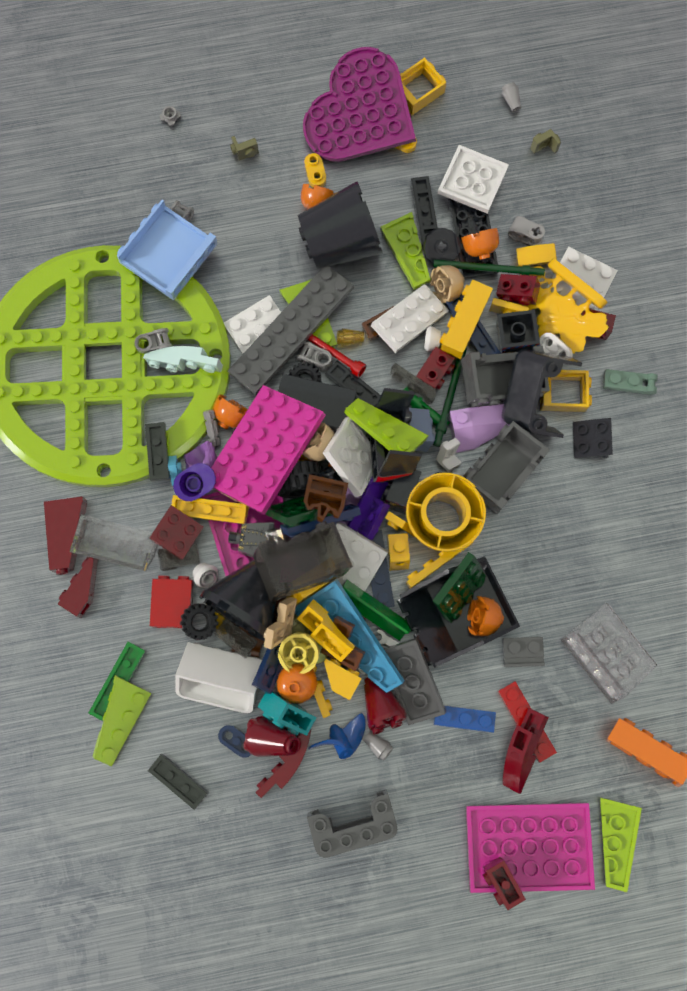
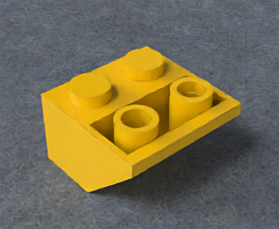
[324,659,362,701]

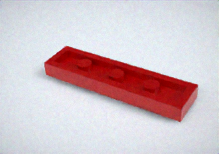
[498,681,557,763]

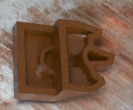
[304,474,348,523]

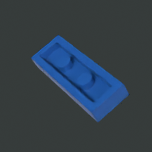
[434,706,496,733]

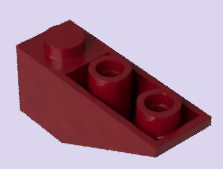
[58,554,98,618]

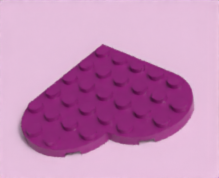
[303,47,416,162]

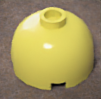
[278,632,319,674]

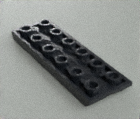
[448,198,499,278]

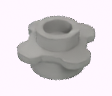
[160,106,181,126]

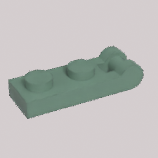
[603,369,658,395]

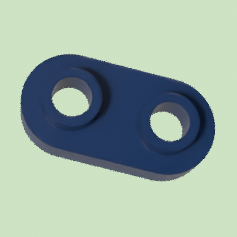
[218,725,251,758]

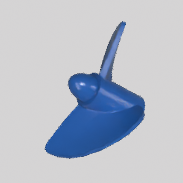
[308,713,366,759]

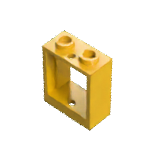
[400,57,447,115]
[540,370,592,412]

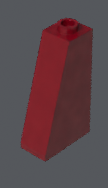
[44,496,87,575]

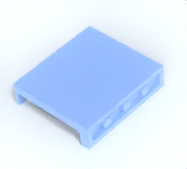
[117,200,217,300]

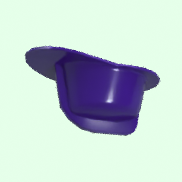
[173,463,216,501]

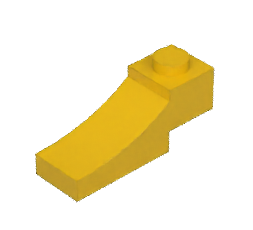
[297,599,355,662]

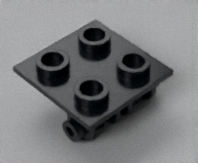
[573,418,613,458]

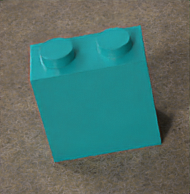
[258,691,317,736]

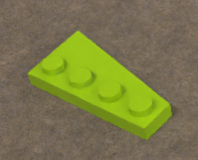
[600,797,642,892]

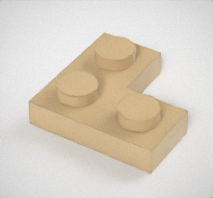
[264,597,297,649]

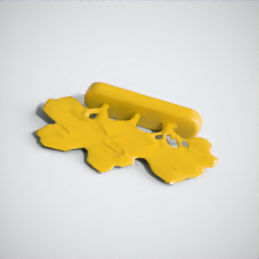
[515,258,608,354]

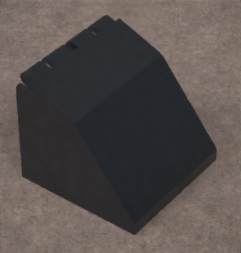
[397,556,520,668]

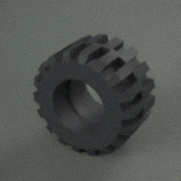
[277,461,322,498]

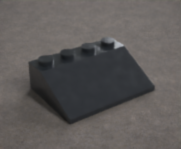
[278,374,357,434]

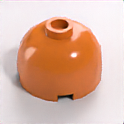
[301,184,337,209]
[461,228,499,260]
[213,394,248,429]
[467,596,504,636]
[277,663,318,704]

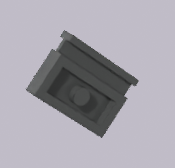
[502,637,545,667]

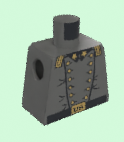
[228,522,275,558]

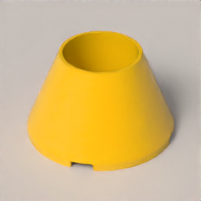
[406,473,486,552]

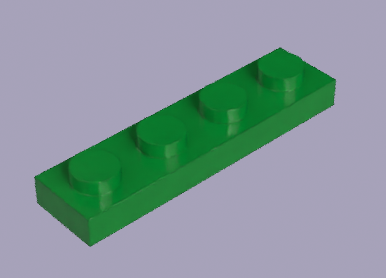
[88,642,146,721]

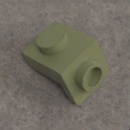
[530,129,561,154]
[230,136,259,161]

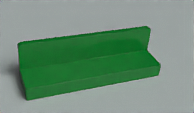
[342,580,410,641]

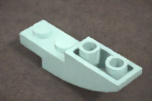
[143,346,223,373]

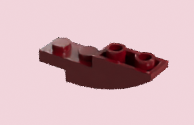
[503,708,549,794]
[255,729,312,798]

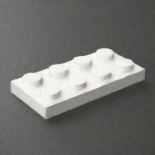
[371,284,449,353]

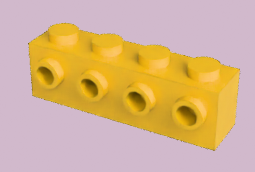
[439,279,493,359]

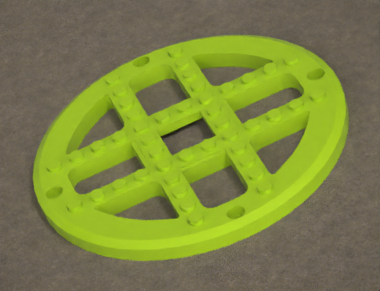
[0,245,231,487]

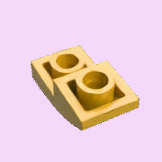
[516,243,557,266]

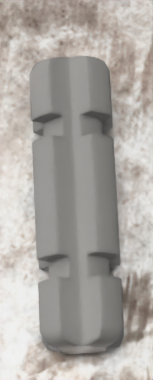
[203,410,221,447]

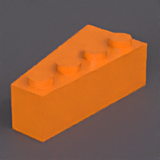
[607,718,687,787]

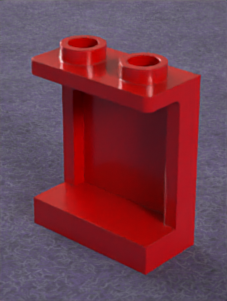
[149,576,194,628]

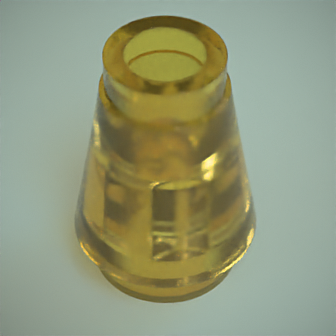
[337,328,364,347]

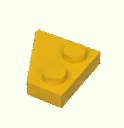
[385,511,416,538]

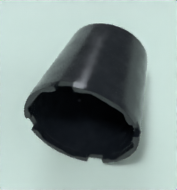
[297,182,383,269]

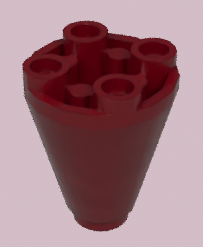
[364,677,407,735]
[243,716,300,757]

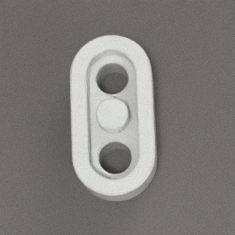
[540,333,573,365]

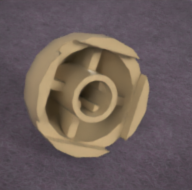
[430,265,465,303]
[302,422,334,462]

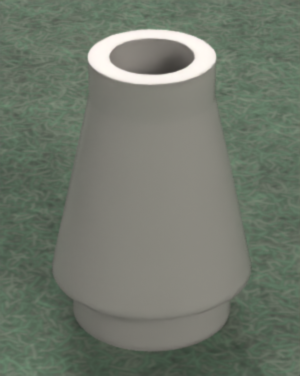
[502,82,522,112]
[363,731,393,761]

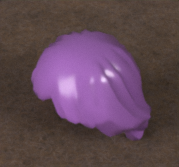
[184,441,218,469]

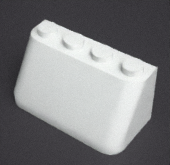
[175,642,262,713]

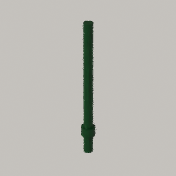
[434,260,545,276]
[433,348,467,447]

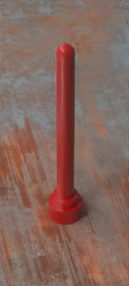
[308,334,367,378]

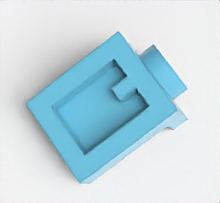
[168,455,183,486]

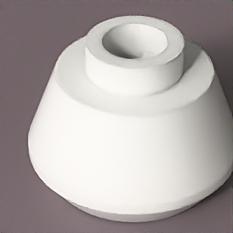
[424,326,442,352]
[193,563,218,588]

